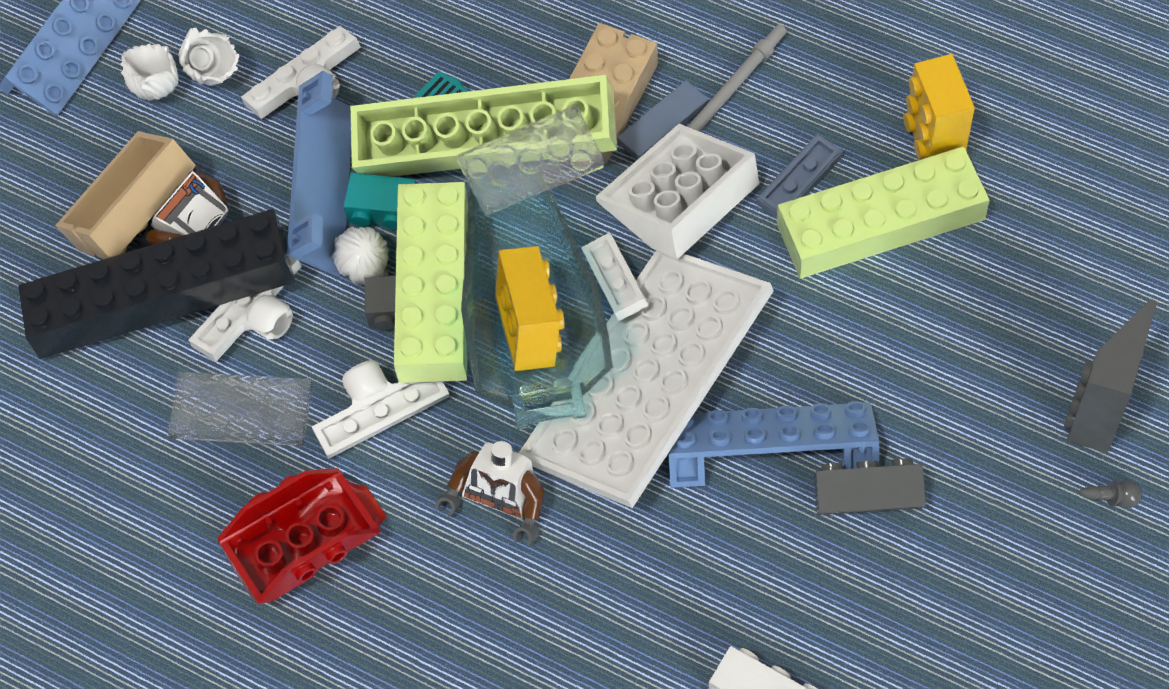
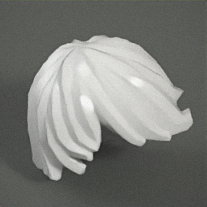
[178,28,239,86]
[120,43,178,101]
[331,227,389,285]

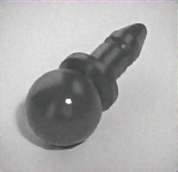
[1079,480,1142,508]

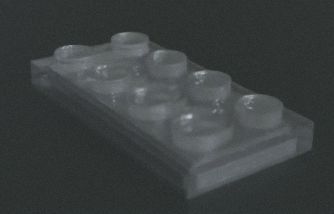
[456,104,605,216]
[168,372,313,446]

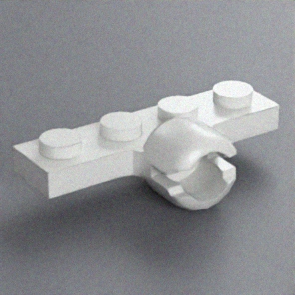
[241,26,361,119]
[188,257,302,362]
[312,360,449,459]

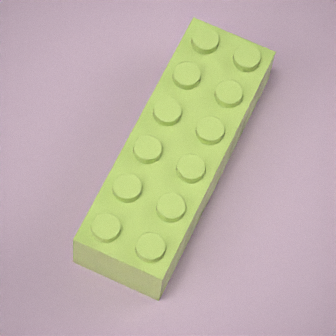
[777,146,990,279]
[394,182,468,383]

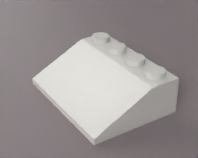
[596,124,759,259]

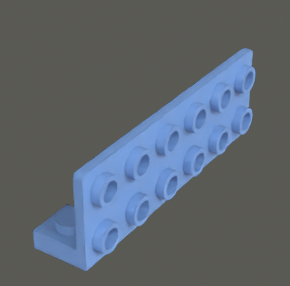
[0,0,141,116]
[287,71,351,276]
[668,401,879,488]

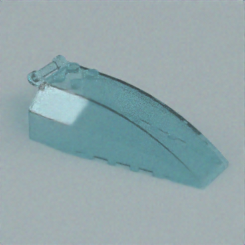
[461,160,613,430]

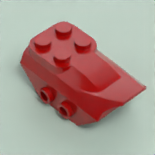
[217,468,387,604]

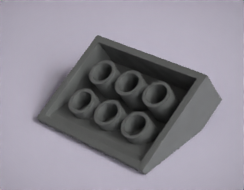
[1064,300,1157,453]

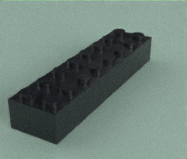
[18,208,295,359]

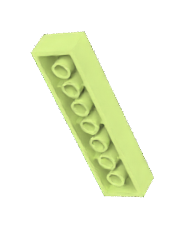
[350,75,617,177]

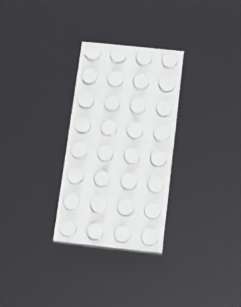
[519,250,774,508]

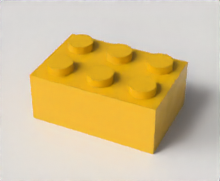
[903,54,975,159]
[495,246,564,371]

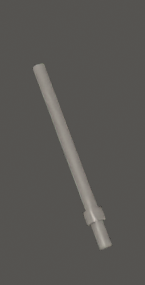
[687,24,787,132]

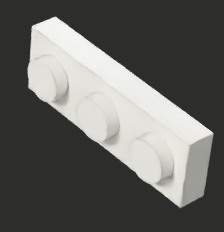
[581,232,649,321]

